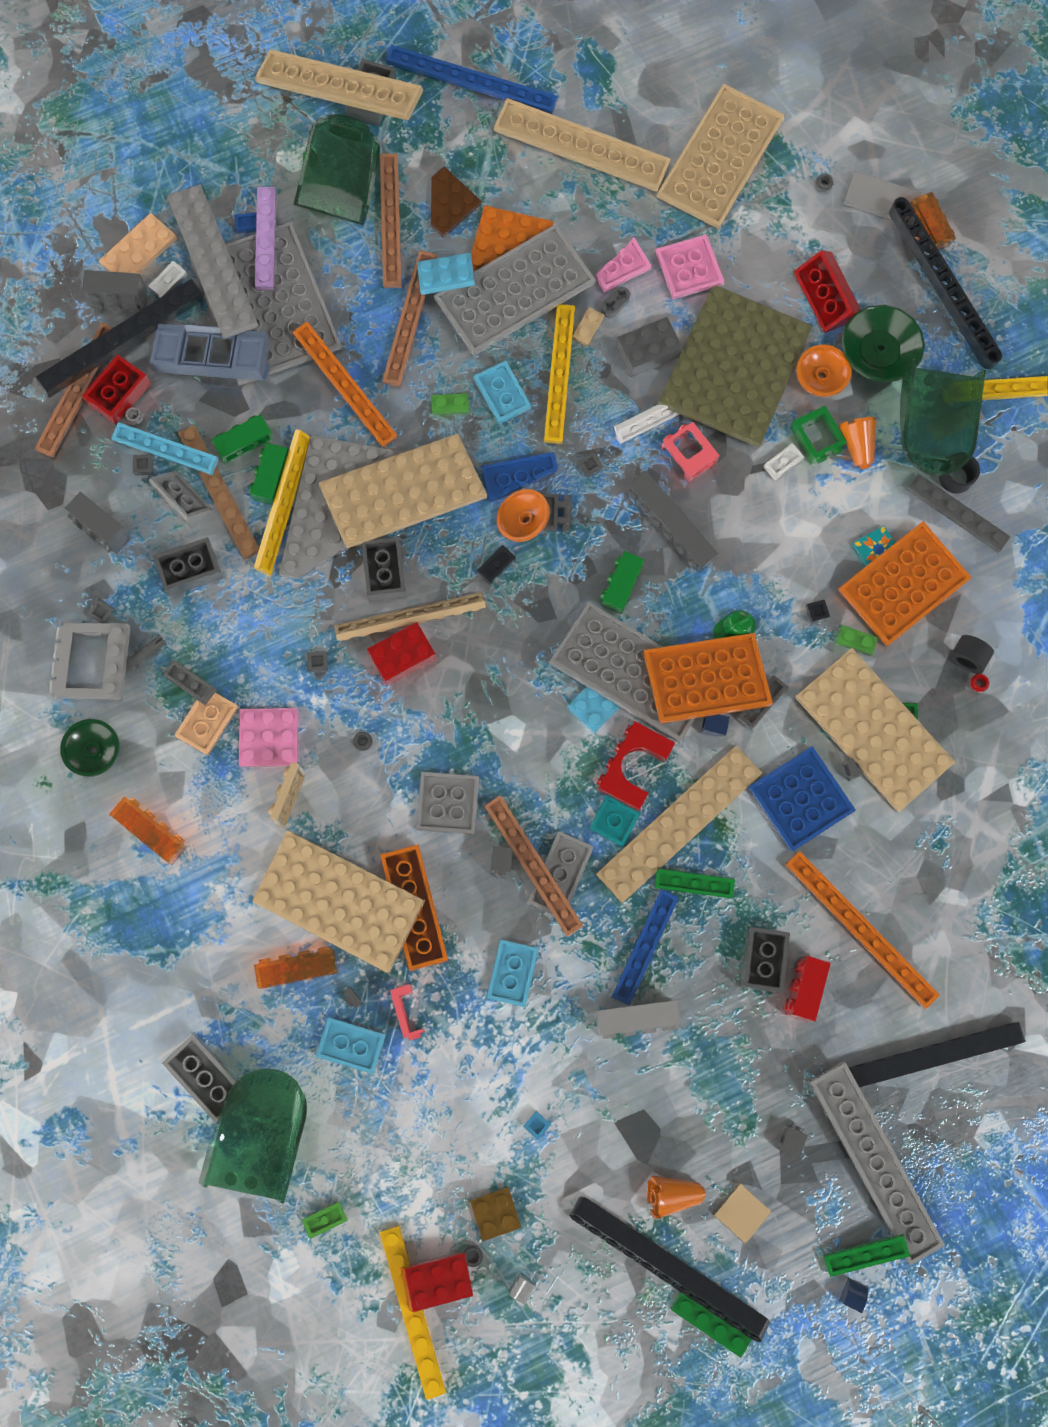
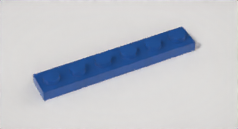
[611,889,679,1006]

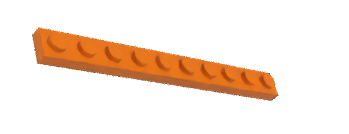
[785,851,940,1009]

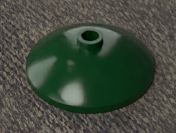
[60,719,120,777]

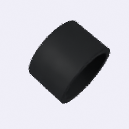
[939,453,980,494]
[950,635,994,674]

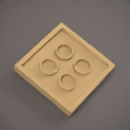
[269,762,306,828]

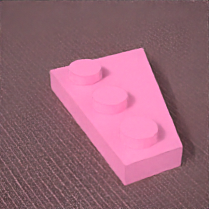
[595,237,652,292]

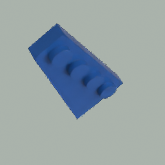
[481,452,558,503]

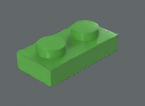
[431,393,469,415]
[835,625,878,656]
[302,1201,348,1239]

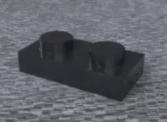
[477,545,516,585]

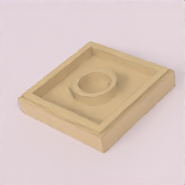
[713,1183,771,1244]

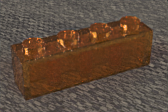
[109,796,187,865]
[254,946,339,989]

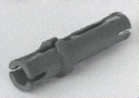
[125,634,167,675]

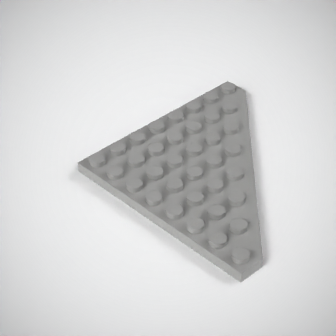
[279,435,404,580]

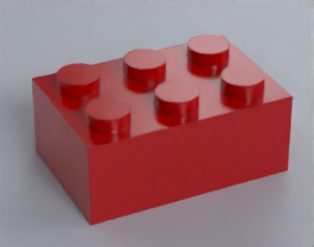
[82,354,151,425]
[367,622,437,686]
[783,956,831,1022]
[400,1252,473,1312]

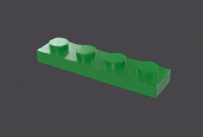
[654,868,735,899]
[823,1234,910,1277]
[670,1292,752,1358]

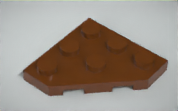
[431,166,482,238]

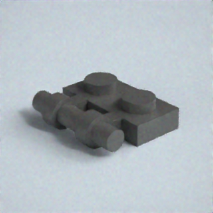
[541,493,573,533]

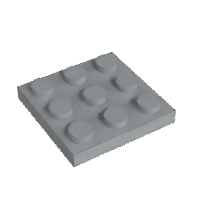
[416,772,479,835]

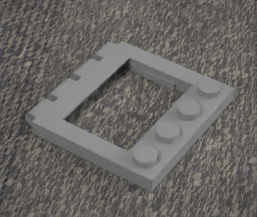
[49,623,131,700]

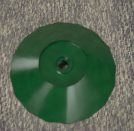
[842,305,925,383]

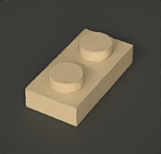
[572,307,605,347]

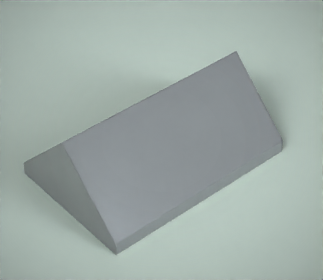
[149,471,212,529]

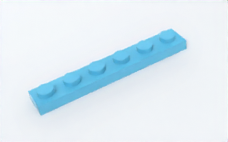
[111,422,219,475]

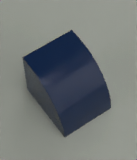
[700,714,730,736]
[839,1277,868,1313]

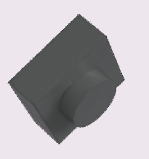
[577,452,603,478]
[133,454,153,475]
[87,598,115,623]
[307,651,328,673]
[842,758,861,781]
[343,987,364,1008]

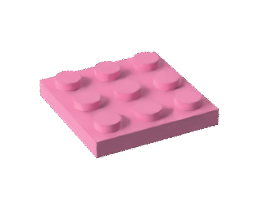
[655,234,724,299]
[239,708,299,767]

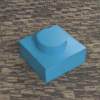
[523,1111,551,1140]

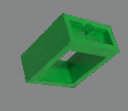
[790,406,847,465]

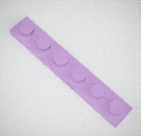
[255,187,276,290]

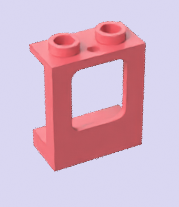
[661,422,720,482]
[390,984,425,1041]

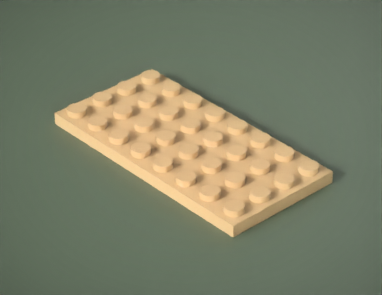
[657,84,785,229]
[319,434,487,548]
[795,648,955,812]
[252,830,425,973]

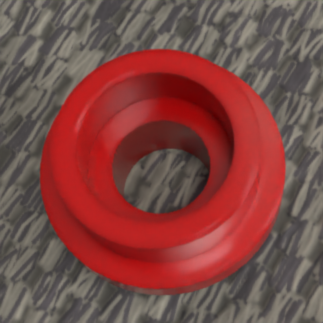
[970,674,990,693]

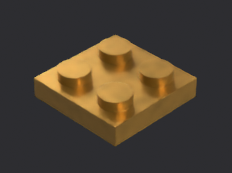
[470,1187,522,1241]

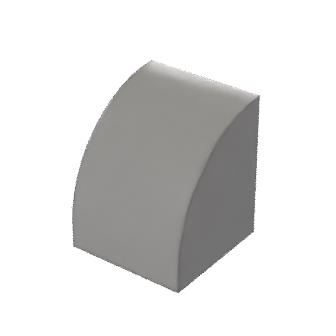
[509,1273,537,1304]

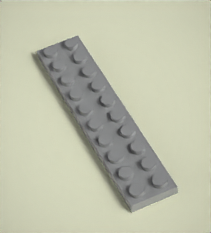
[167,184,259,339]
[809,1061,945,1266]

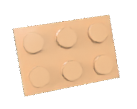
[174,693,239,756]

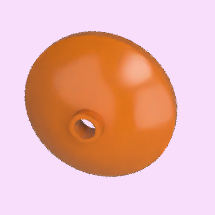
[796,345,852,397]
[496,489,550,542]

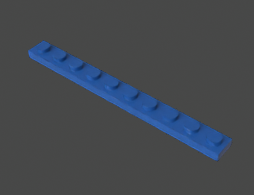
[386,45,558,114]

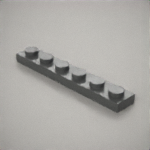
[907,473,1011,553]

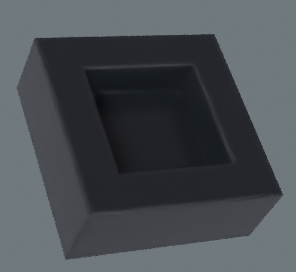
[805,599,830,623]

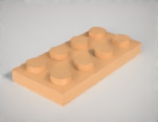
[99,213,177,274]

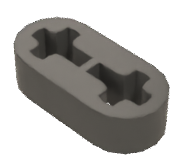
[601,287,630,318]

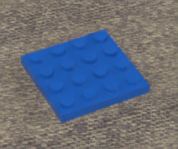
[748,746,856,852]

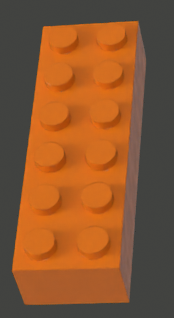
[380,844,449,972]

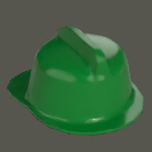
[713,610,756,639]

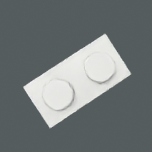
[148,261,187,298]
[763,443,804,480]

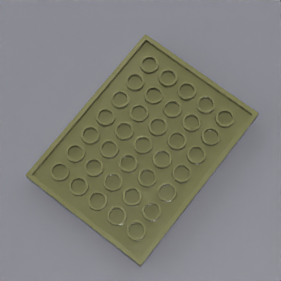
[658,285,813,448]

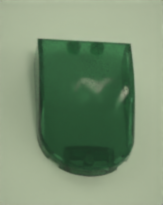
[293,114,380,226]
[900,359,986,476]
[198,1068,307,1204]

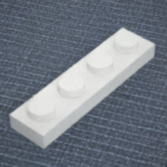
[614,404,679,444]

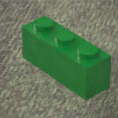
[211,414,274,465]
[249,443,289,505]
[600,551,645,614]

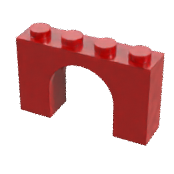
[596,721,675,812]

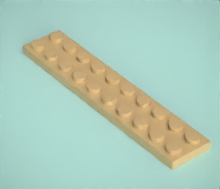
[255,49,423,121]
[494,98,671,192]
[596,746,762,903]

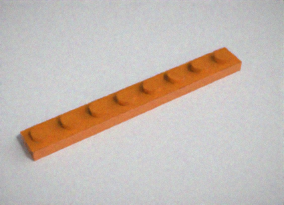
[293,322,398,448]

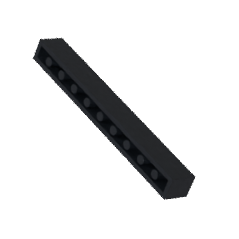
[36,278,202,398]

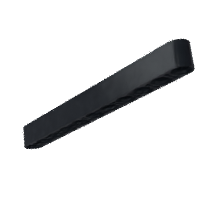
[889,197,1002,370]
[813,1022,1026,1088]
[569,1196,770,1342]

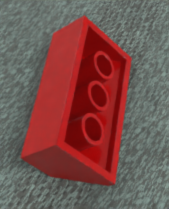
[794,250,861,333]

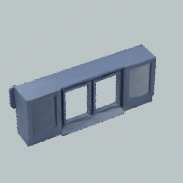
[150,324,270,382]

